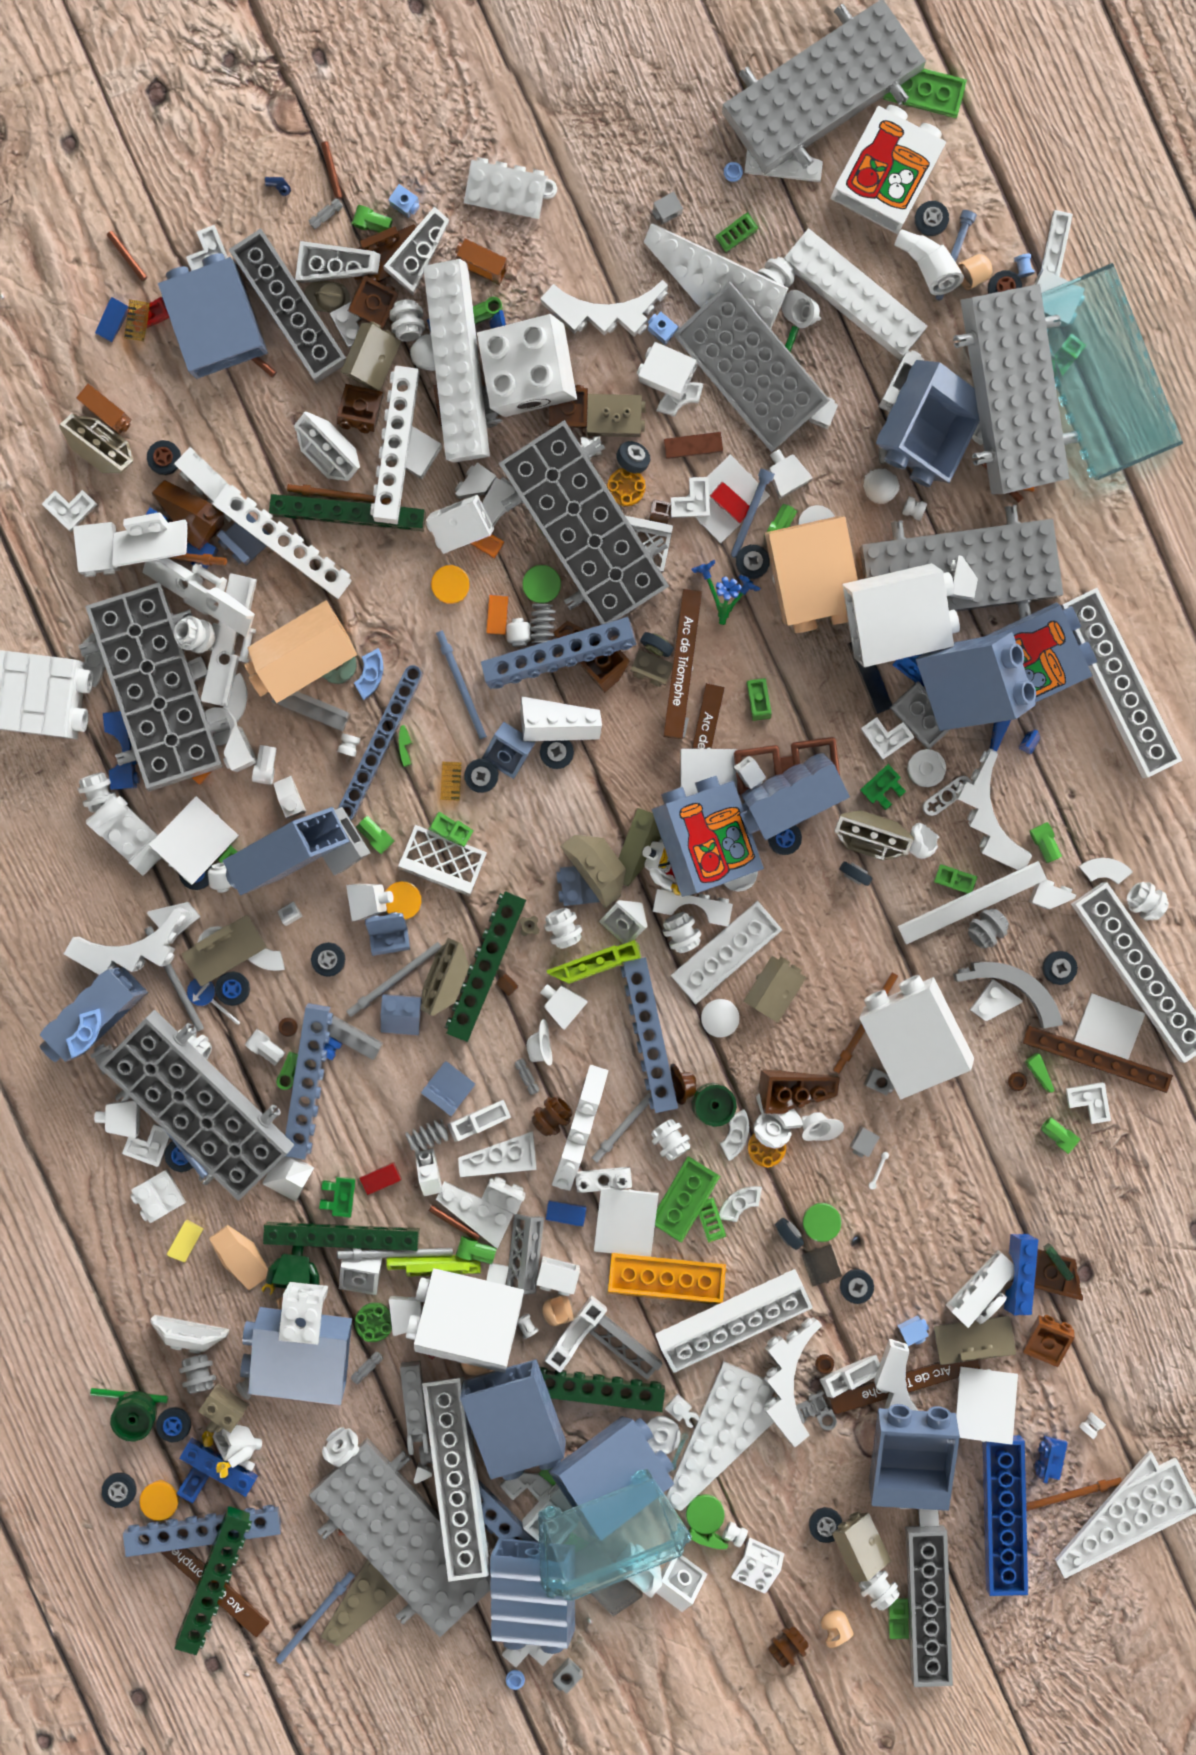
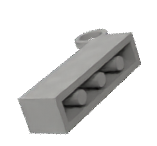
[400,1360,429,1455]

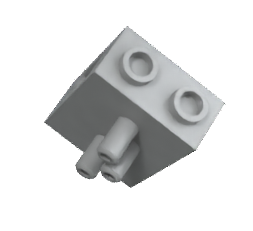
[323,807,370,876]

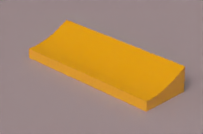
[607,1253,726,1305]

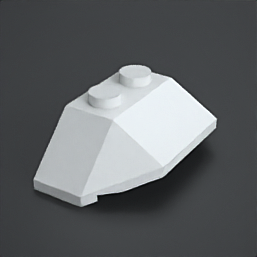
[294,412,360,481]
[150,1315,230,1354]

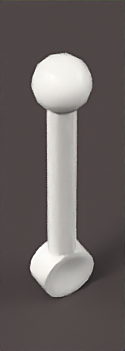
[869,1152,889,1190]

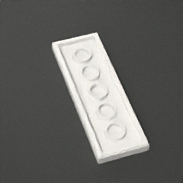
[670,901,782,1005]

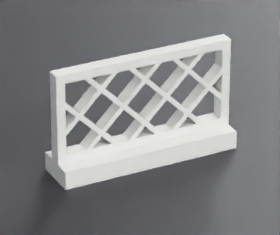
[626,516,673,572]
[398,825,487,896]

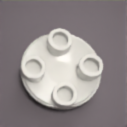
[701,999,739,1037]

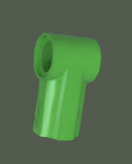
[352,205,393,233]
[473,296,503,325]
[764,504,797,537]
[356,815,395,854]
[1029,822,1062,863]
[276,1051,298,1090]
[1040,1117,1081,1154]
[456,1236,497,1265]

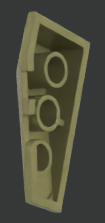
[618,808,661,886]

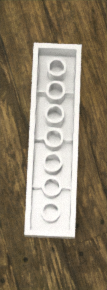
[784,228,927,361]
[655,1269,813,1373]

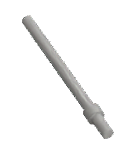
[144,926,204,1032]
[346,942,442,1017]
[592,1086,664,1163]
[337,1248,453,1260]

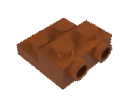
[1023,1315,1075,1367]

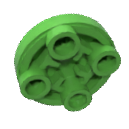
[523,565,561,604]
[803,1203,841,1242]
[355,1302,392,1342]
[686,1494,725,1534]

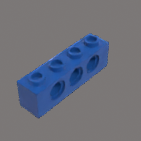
[179,1437,258,1497]

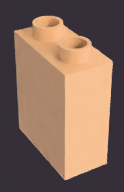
[765,516,858,633]
[244,600,357,703]

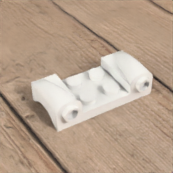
[86,793,161,876]

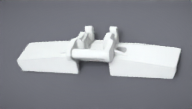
[142,558,255,637]
[200,573,257,707]

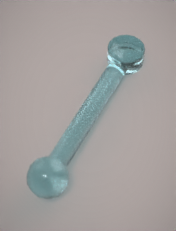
[671,1433,689,1471]

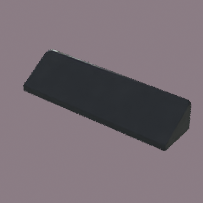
[847,642,892,715]

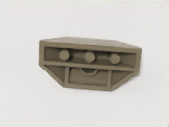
[59,413,133,473]
[834,810,914,860]
[560,835,626,908]
[420,938,469,1016]

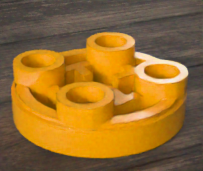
[607,468,646,507]
[431,565,470,604]
[385,881,422,919]
[747,1133,786,1168]
[139,1480,180,1521]

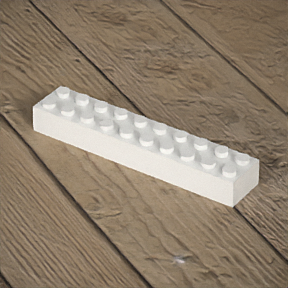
[423,259,490,463]
[1061,588,1183,779]
[1071,882,1196,1063]
[422,1377,490,1582]

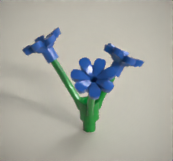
[691,560,761,625]

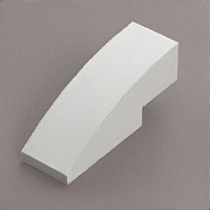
[447,1100,511,1142]
[820,1355,880,1398]

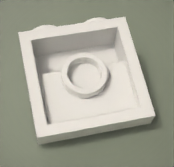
[130,1169,186,1223]

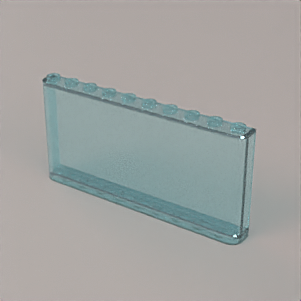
[1041,263,1183,480]

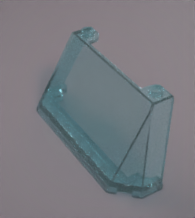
[538,1469,692,1601]

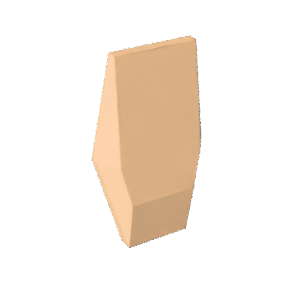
[210,1225,268,1290]

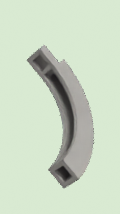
[953,961,1063,1028]

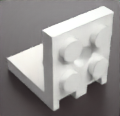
[279,1282,328,1345]

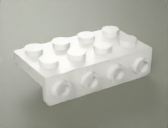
[464,157,548,219]

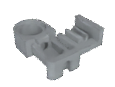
[796,1390,837,1430]

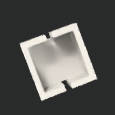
[536,1256,580,1296]

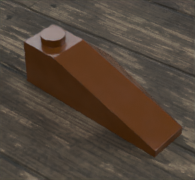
[152,480,224,550]
[553,621,630,693]
[758,1070,840,1114]

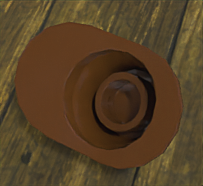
[670,1063,696,1105]

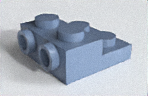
[556,866,600,906]

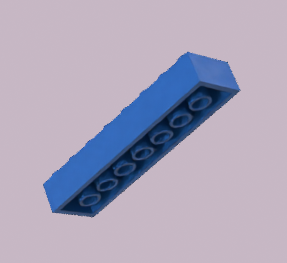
[982,1435,1028,1596]

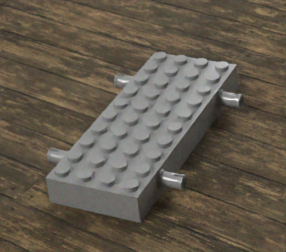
[722,0,926,175]
[953,284,1078,494]
[499,420,669,625]
[860,505,1063,619]
[79,582,230,792]
[99,1010,294,1201]
[309,1438,491,1637]

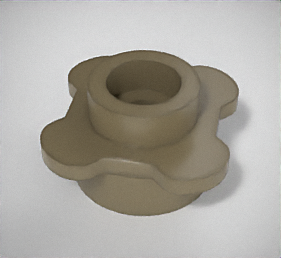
[519,916,539,936]

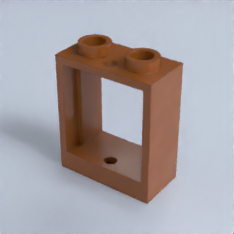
[455,238,508,285]
[76,383,132,434]

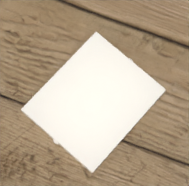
[686,454,770,544]
[680,748,737,797]
[149,796,239,885]
[1074,993,1146,1078]
[594,1187,659,1257]
[956,1367,1018,1445]

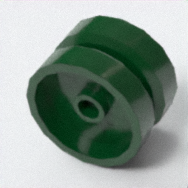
[691,1082,737,1127]
[110,1391,157,1442]

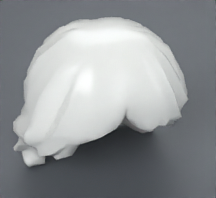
[410,334,435,371]
[863,469,900,504]
[909,823,939,859]

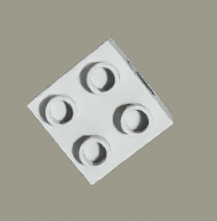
[477,314,577,417]

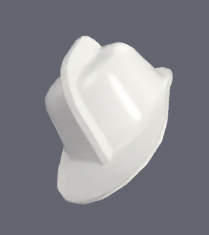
[782,290,821,329]
[526,1019,552,1065]
[801,1112,844,1141]

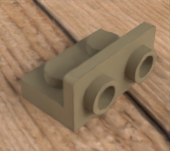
[630,649,673,687]

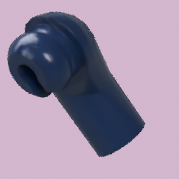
[265,177,291,196]

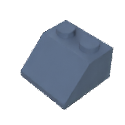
[482,722,536,779]
[381,994,422,1035]

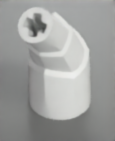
[894,229,964,295]

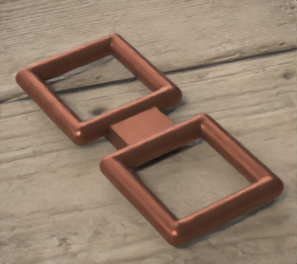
[734,737,841,795]

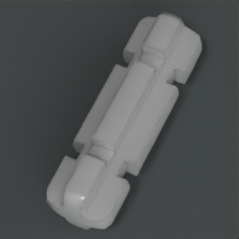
[309,198,343,229]
[515,1058,539,1095]
[351,1352,383,1384]

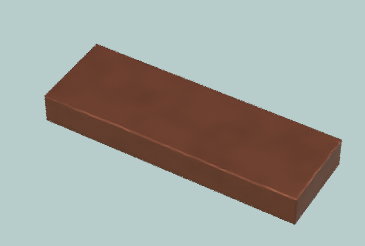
[664,432,723,459]

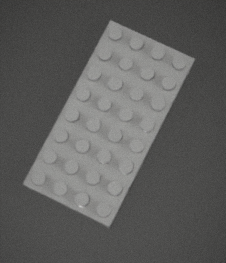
[673,282,830,452]

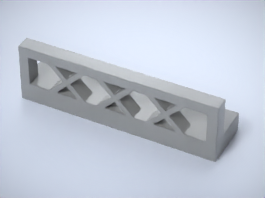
[272,691,350,731]
[313,1015,383,1060]
[506,1214,544,1295]
[589,1314,662,1380]

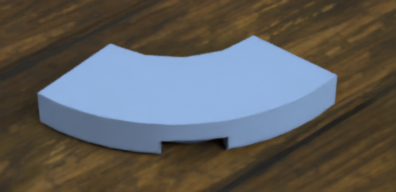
[354,648,384,700]
[66,1009,101,1058]

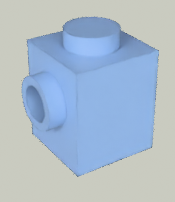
[388,184,420,218]
[648,312,678,345]
[897,1315,929,1346]

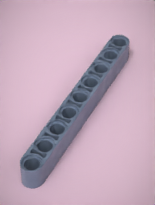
[338,665,423,820]

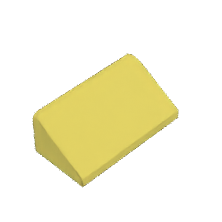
[166,1220,204,1262]

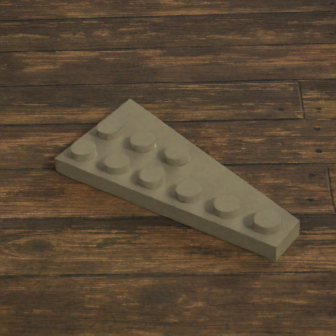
[321,1559,399,1646]

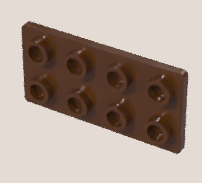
[354,224,416,286]

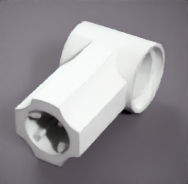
[252,745,277,785]
[245,1029,286,1066]

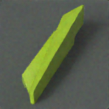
[546,940,641,984]
[387,1255,481,1277]

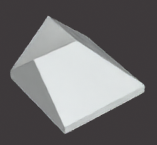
[599,900,647,944]
[262,1156,314,1202]

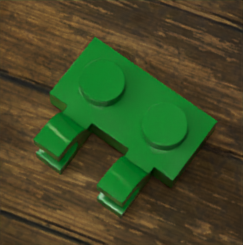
[860,764,906,811]
[319,1177,356,1218]

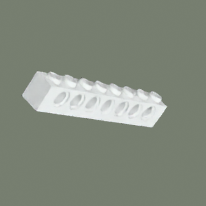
[370,366,419,524]
[212,485,352,599]

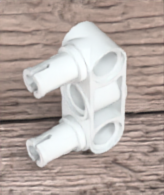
[575,1167,632,1193]

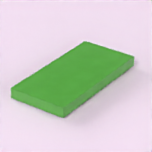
[883,68,967,119]
[655,1156,721,1242]

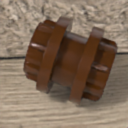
[532,1096,572,1136]
[768,1627,809,1668]

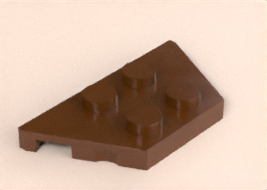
[1010,1249,1083,1301]

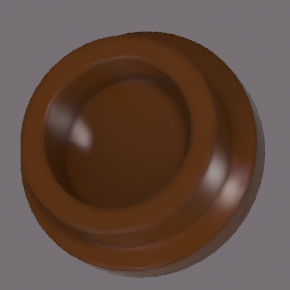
[278,1017,298,1037]
[1008,1072,1027,1091]
[815,1354,834,1374]

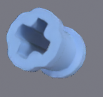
[1014,254,1035,278]

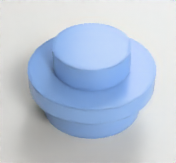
[724,162,743,182]
[506,1670,525,1690]

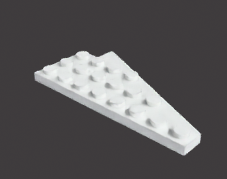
[644,224,788,329]
[663,1361,774,1511]
[1055,1451,1196,1578]

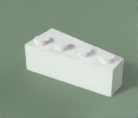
[384,207,449,295]
[295,241,381,283]
[174,447,242,522]
[520,697,602,741]
[946,1250,1014,1328]

